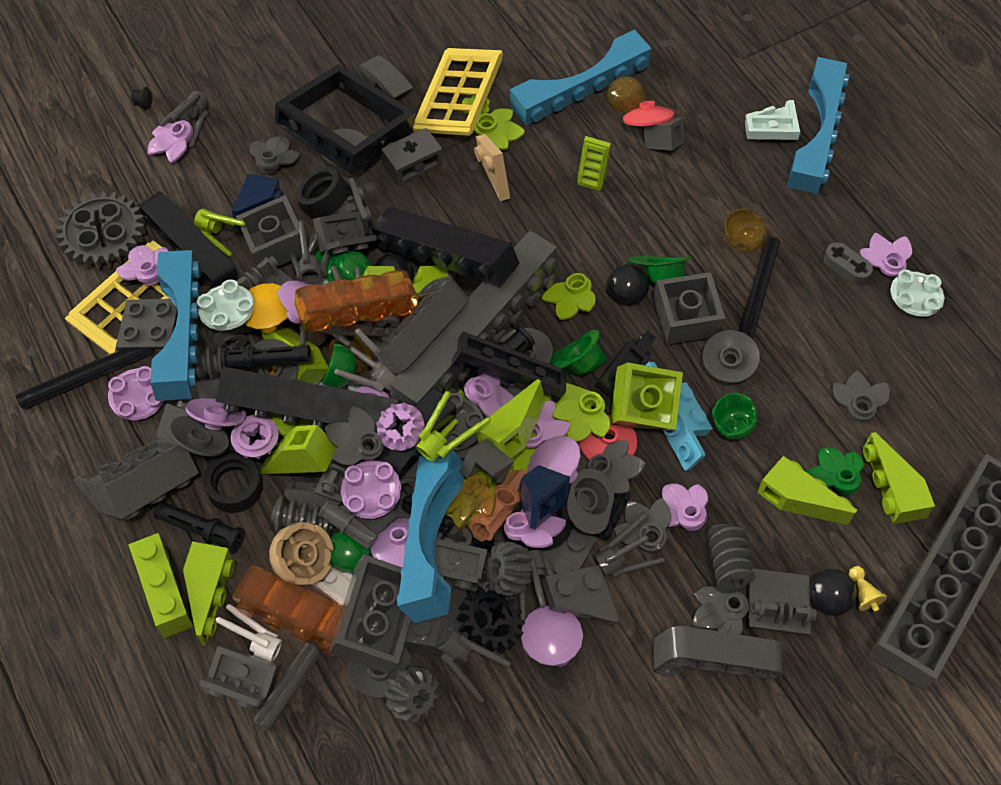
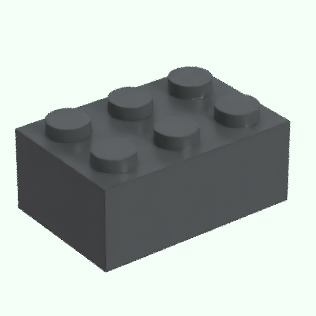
[328,554,411,674]

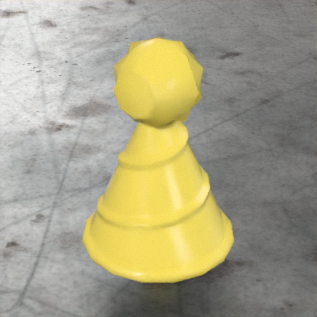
[849,566,887,612]

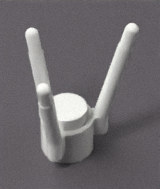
[216,604,283,662]

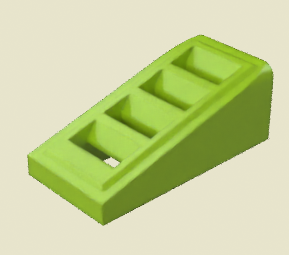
[577,136,611,191]

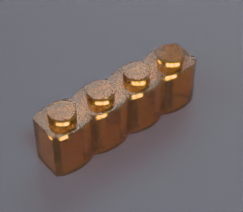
[294,270,418,331]
[232,565,343,656]

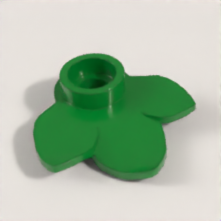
[805,447,864,495]

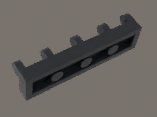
[451,331,566,403]

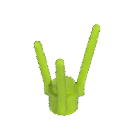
[194,209,245,257]
[415,391,491,463]

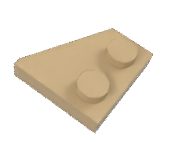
[474,134,510,201]

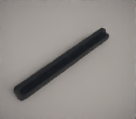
[740,236,780,339]
[16,348,154,409]

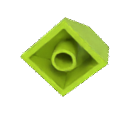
[610,363,683,430]

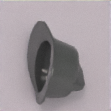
[567,468,614,535]

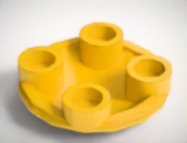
[244,283,287,333]

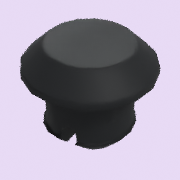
[131,86,152,110]

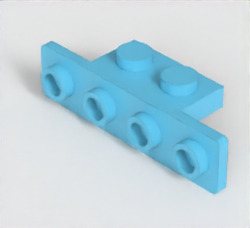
[645,362,713,471]

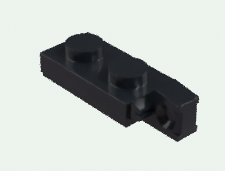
[596,330,656,398]

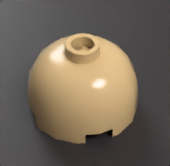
[269,522,334,585]

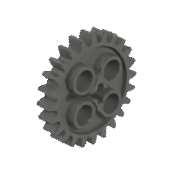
[55,191,146,270]

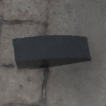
[373,388,456,478]

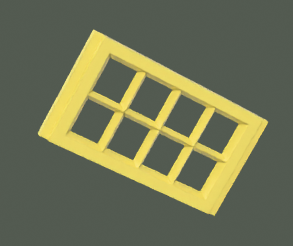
[413,48,503,136]
[65,241,199,354]

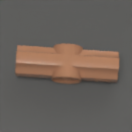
[468,469,528,542]

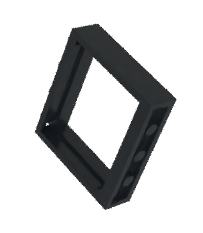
[275,64,415,175]

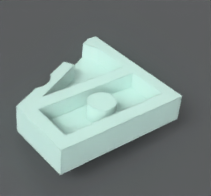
[745,100,800,140]

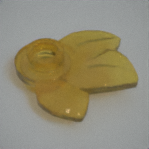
[446,474,496,529]

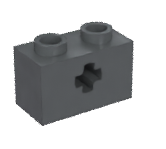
[381,128,443,186]

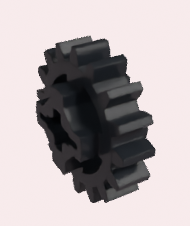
[456,587,525,654]

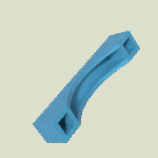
[509,30,652,126]
[787,57,850,194]
[150,250,201,401]
[397,449,464,623]

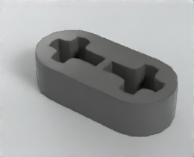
[824,242,873,285]

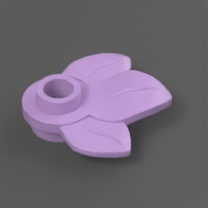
[148,120,194,163]
[860,233,912,277]
[116,245,168,285]
[464,370,514,417]
[526,400,570,448]
[662,484,708,531]
[504,509,566,548]

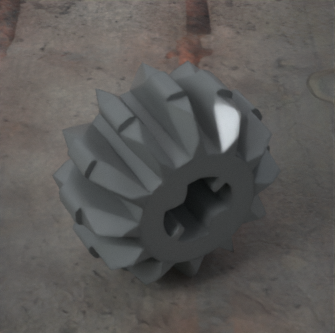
[485,542,533,596]
[383,665,440,723]

